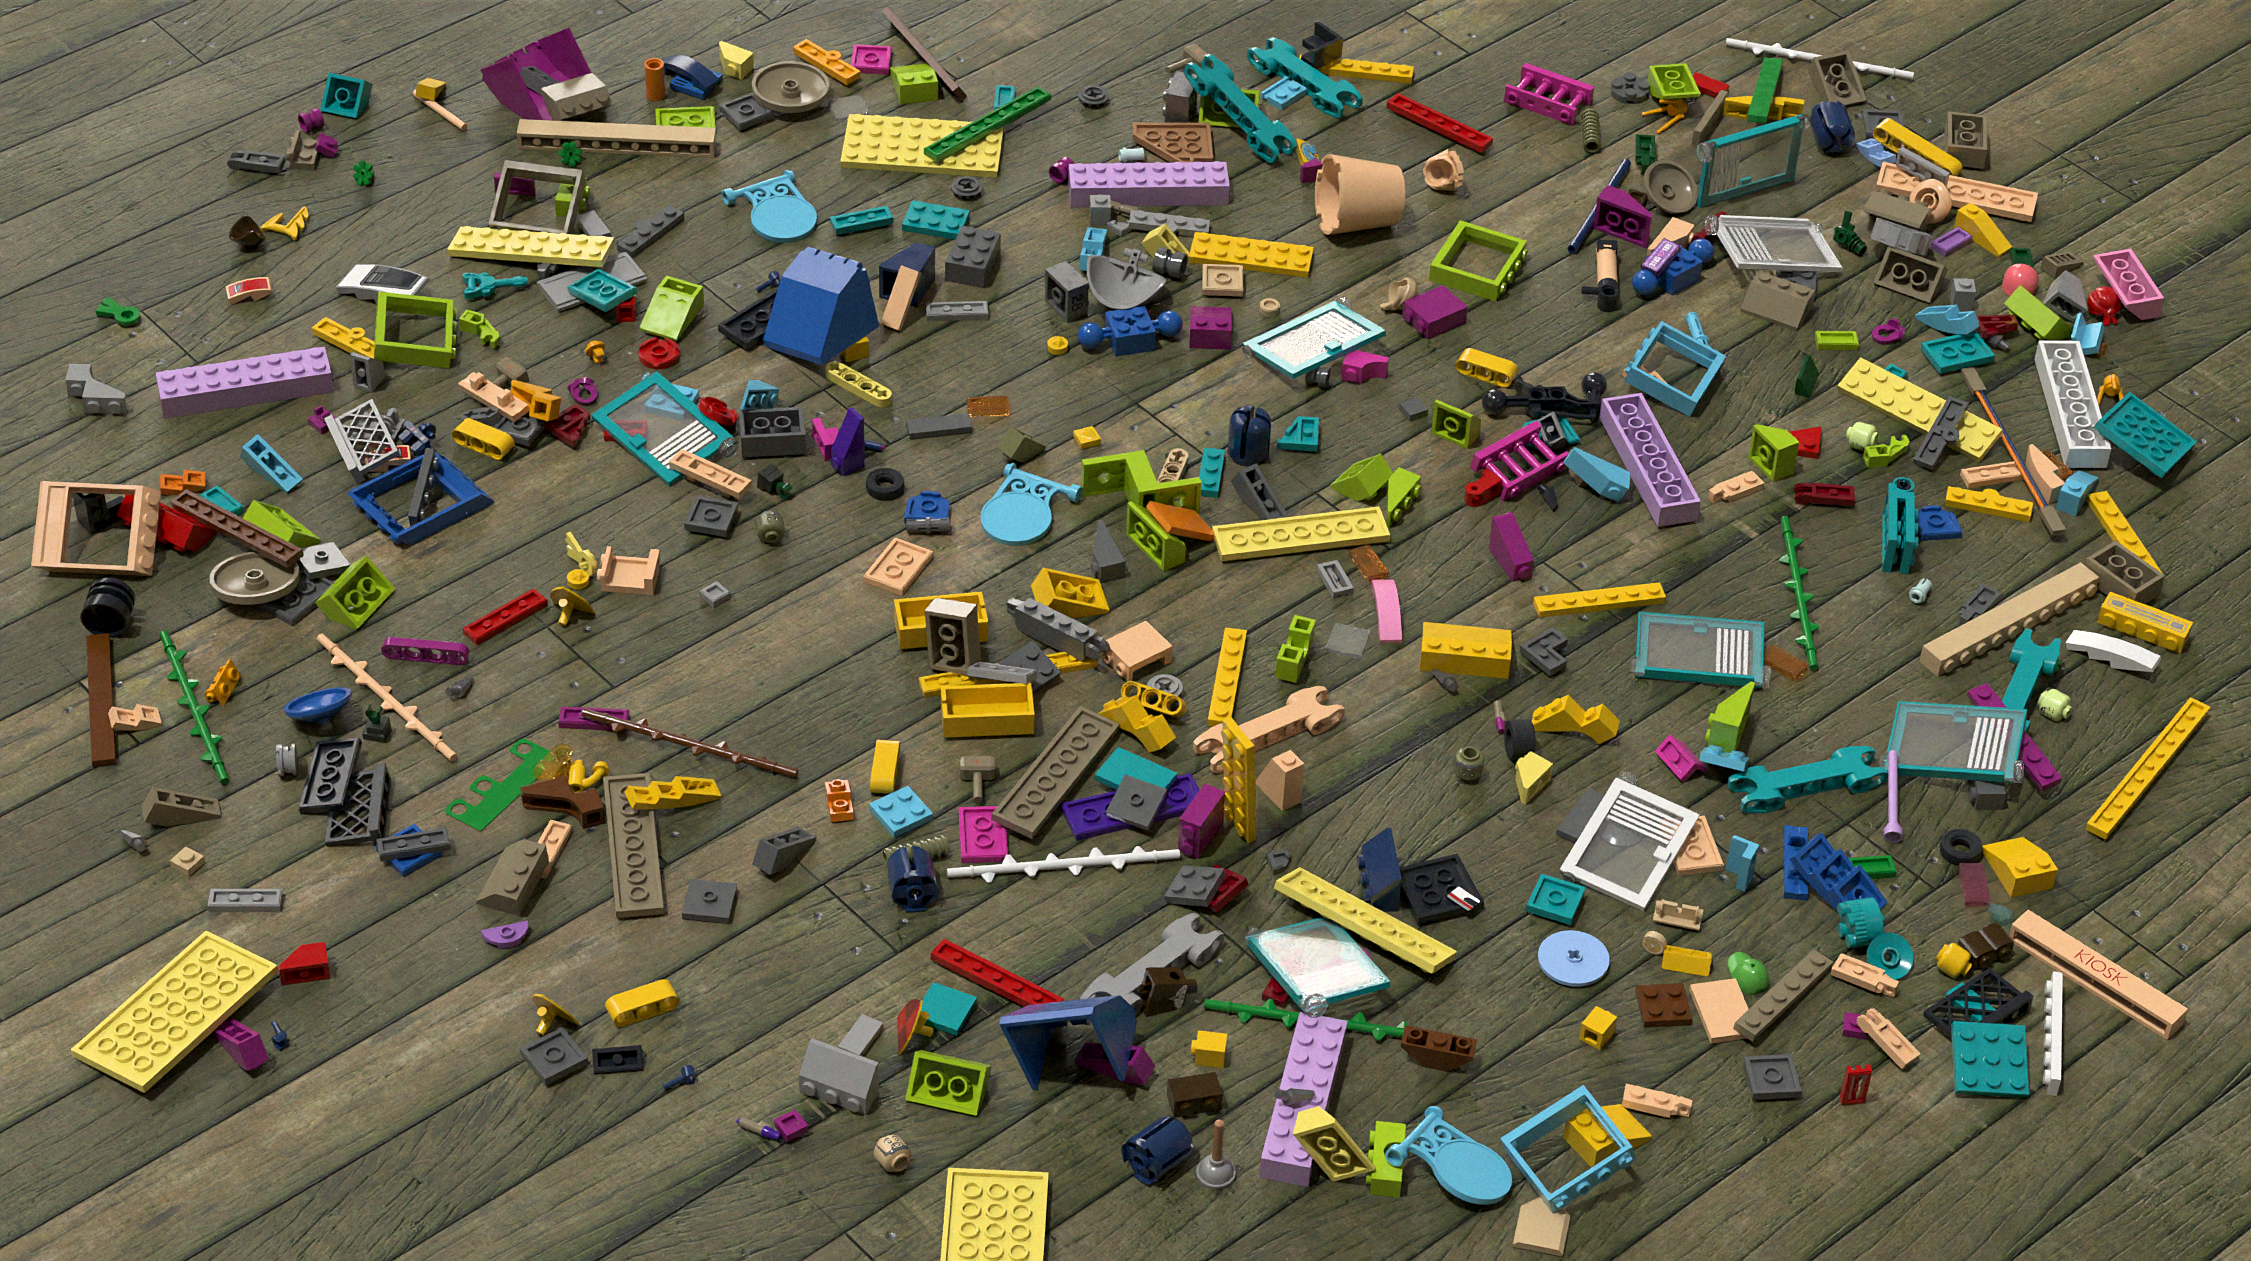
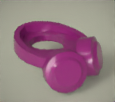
[1872,318,1905,344]
[567,377,597,406]

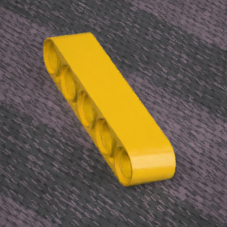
[1873,118,1963,177]

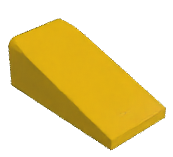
[416,78,446,101]

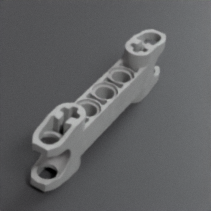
[1080,913,1224,1015]

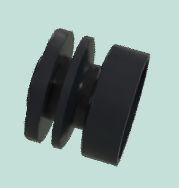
[80,578,136,638]

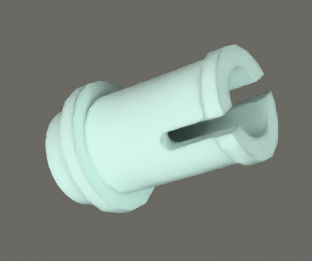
[1118,147,1144,163]
[1909,578,1932,603]

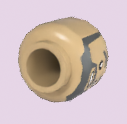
[874,1135,911,1172]

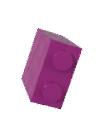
[1402,285,1468,339]
[1178,783,1225,859]

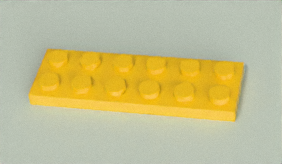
[1189,232,1314,278]
[1221,716,1257,843]

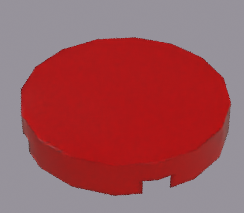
[638,338,680,370]
[698,396,738,426]

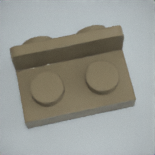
[286,130,320,170]

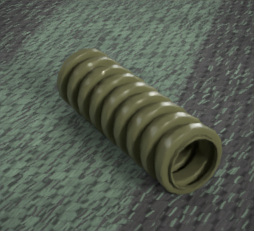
[1581,109,1601,153]
[883,835,949,867]

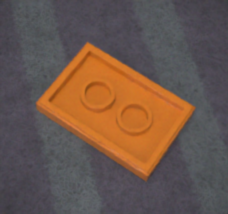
[1146,501,1214,542]

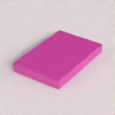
[958,806,1008,863]

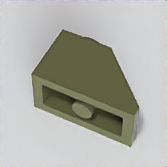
[997,426,1046,463]

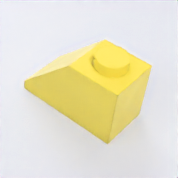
[719,41,754,80]
[1141,223,1190,258]
[1515,751,1553,805]

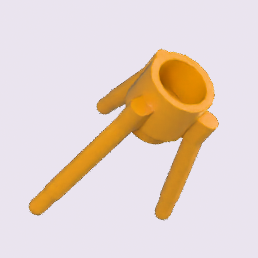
[1642,98,1687,134]
[2097,374,2123,406]

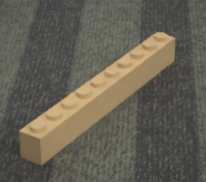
[517,119,716,158]
[1919,563,2099,677]

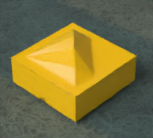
[1073,426,1101,449]

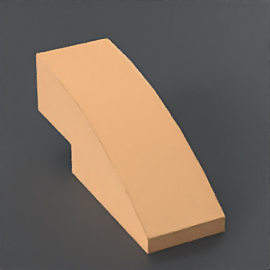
[2026,444,2064,505]

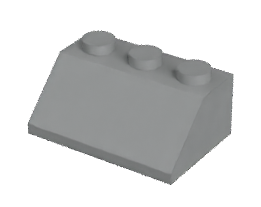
[799,1038,879,1115]

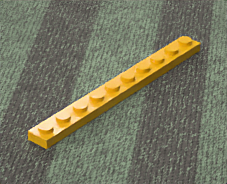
[2086,697,2210,840]

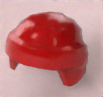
[2087,286,2122,326]

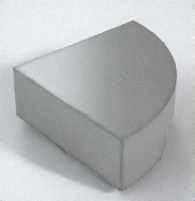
[1107,220,1133,237]

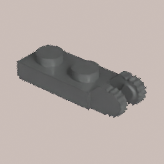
[227,150,286,173]

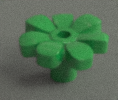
[558,142,583,167]
[353,161,375,186]

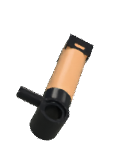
[1581,239,1619,312]

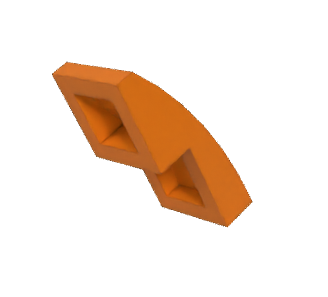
[159,470,205,495]

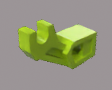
[459,310,500,348]
[1863,435,1909,468]

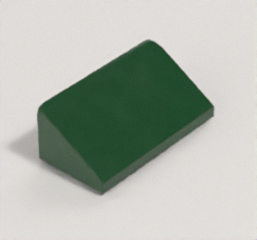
[1794,354,1818,397]

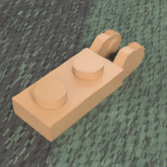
[1856,1008,1920,1069]

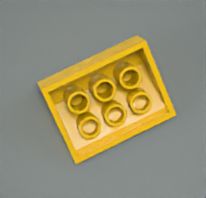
[1420,622,1512,679]

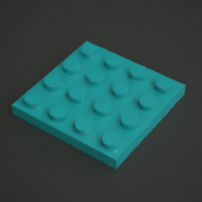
[2093,392,2197,478]

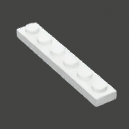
[2043,971,2063,1096]

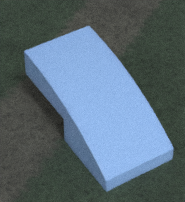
[1856,138,1896,167]

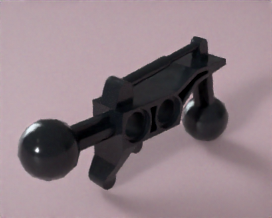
[1482,372,1607,421]

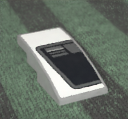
[335,264,430,304]

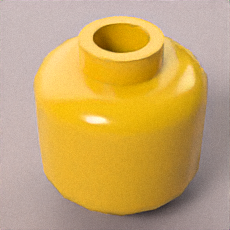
[1935,943,1972,978]

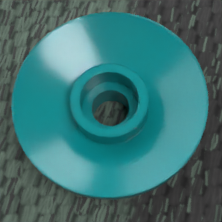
[1867,933,1913,980]

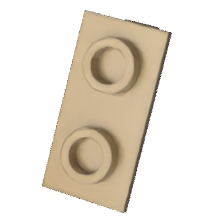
[1653,899,1703,931]

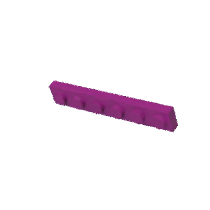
[1967,683,2062,791]

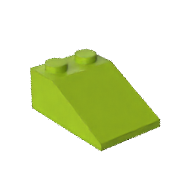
[889,63,938,104]
[1648,63,1701,99]
[1705,682,1755,753]

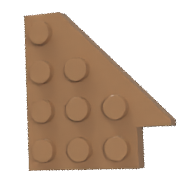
[1132,122,1213,163]

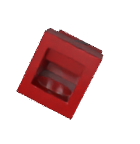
[616,295,636,322]
[1464,468,1502,507]

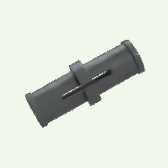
[906,517,951,534]

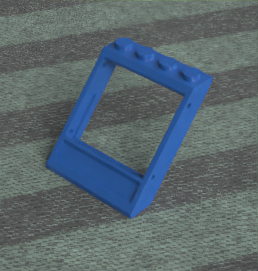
[348,452,494,545]

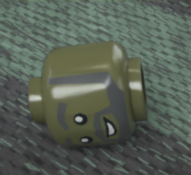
[755,510,785,543]
[1454,746,1484,780]

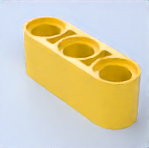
[1455,348,1519,388]
[451,418,515,460]
[1121,681,1187,718]
[870,740,900,794]
[605,979,680,1027]

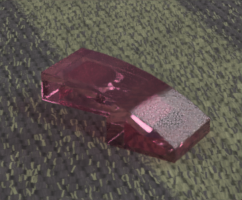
[1959,863,1990,905]

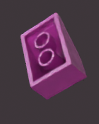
[1593,185,1653,249]
[1189,306,1232,350]

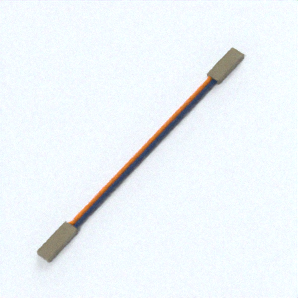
[1961,367,2066,536]

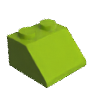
[1431,400,1481,449]
[1748,424,1799,482]
[1330,453,1393,501]

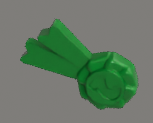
[95,297,141,327]

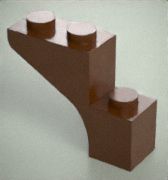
[520,776,605,829]

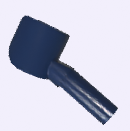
[755,271,781,292]
[271,1021,289,1050]
[662,1065,696,1090]

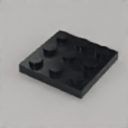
[1399,853,1484,924]

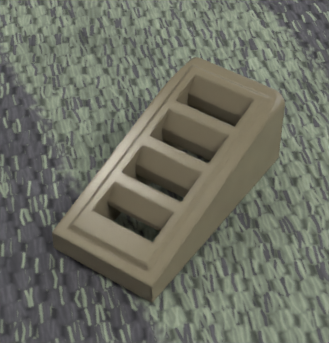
[2041,251,2084,278]

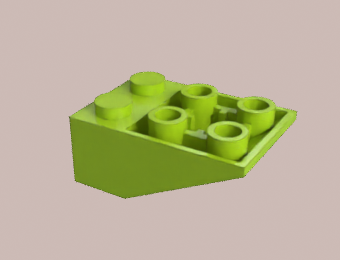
[639,276,704,341]

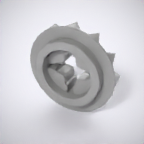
[1147,674,1183,700]

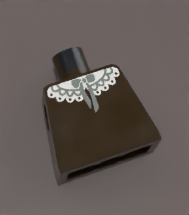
[1139,967,1197,1017]

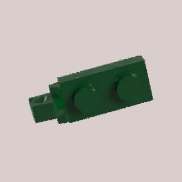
[1635,134,1655,174]

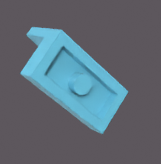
[2071,313,2105,355]
[1726,835,1759,892]

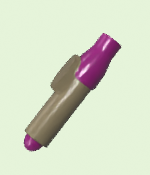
[1493,700,1507,734]

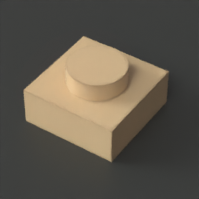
[170,847,205,876]

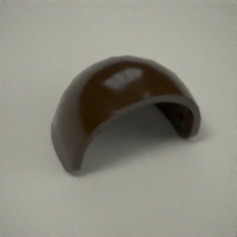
[229,215,265,247]

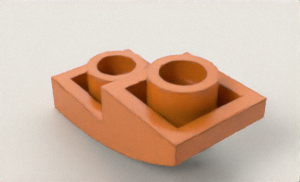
[825,779,854,822]

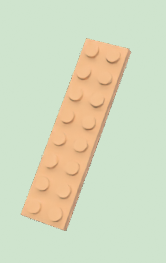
[1875,162,2038,222]

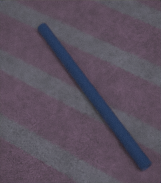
[1567,159,1631,254]

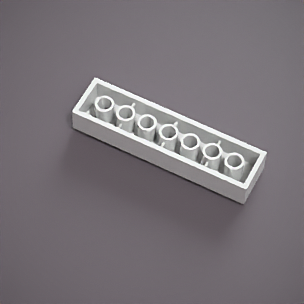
[2034,341,2111,468]

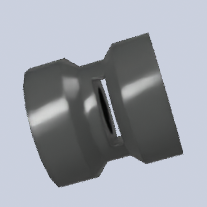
[1305,367,1331,388]

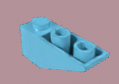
[740,380,779,410]

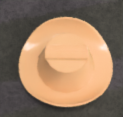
[1909,179,1952,224]

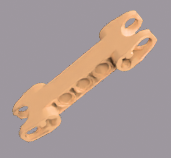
[1193,686,1345,773]

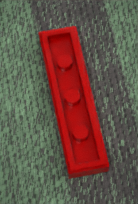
[463,589,548,645]

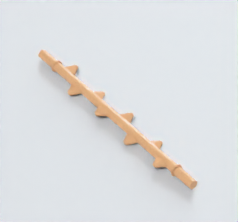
[317,634,457,762]

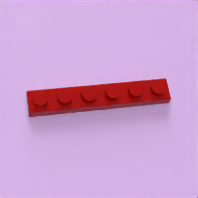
[1386,93,1493,153]
[930,939,1064,1007]

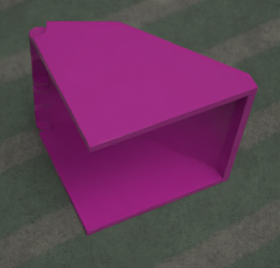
[480,28,592,121]

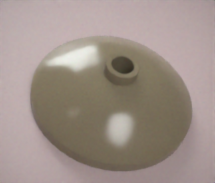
[1643,160,1697,214]

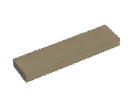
[1692,90,1728,148]

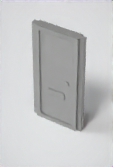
[537,252,647,312]

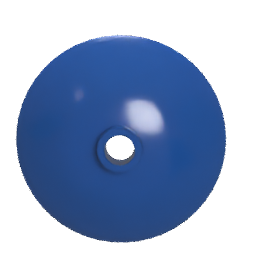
[284,687,352,724]

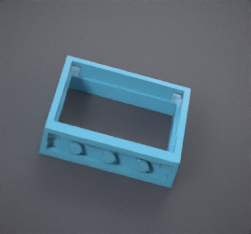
[1624,321,1726,417]
[1501,1085,1636,1213]

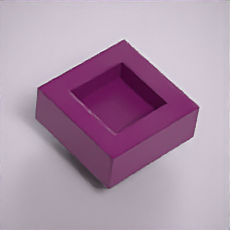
[315,133,338,158]
[1842,1012,1867,1040]
[774,1109,808,1142]

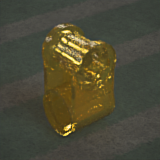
[533,744,574,781]

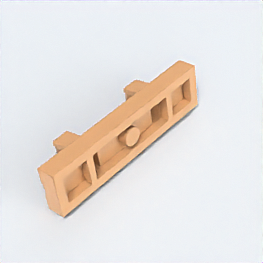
[458,372,530,422]
[669,449,752,499]

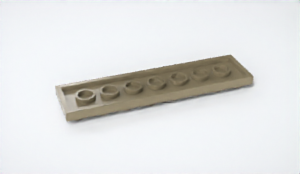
[991,706,1120,839]
[603,773,664,918]

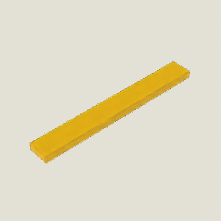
[919,652,1097,698]

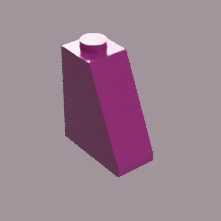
[1489,512,1534,582]

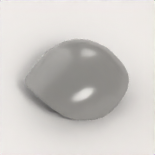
[1087,248,1166,310]

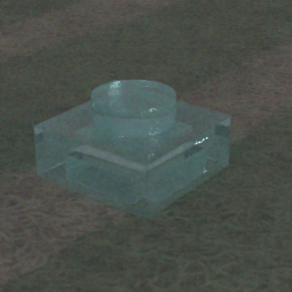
[1987,902,2015,922]

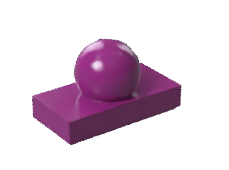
[494,173,536,195]

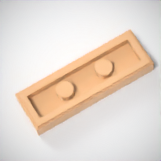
[881,265,921,331]
[1960,462,2024,488]
[538,820,573,879]

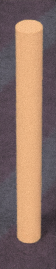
[413,90,467,131]

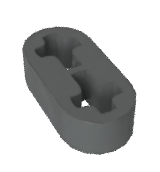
[461,407,501,426]

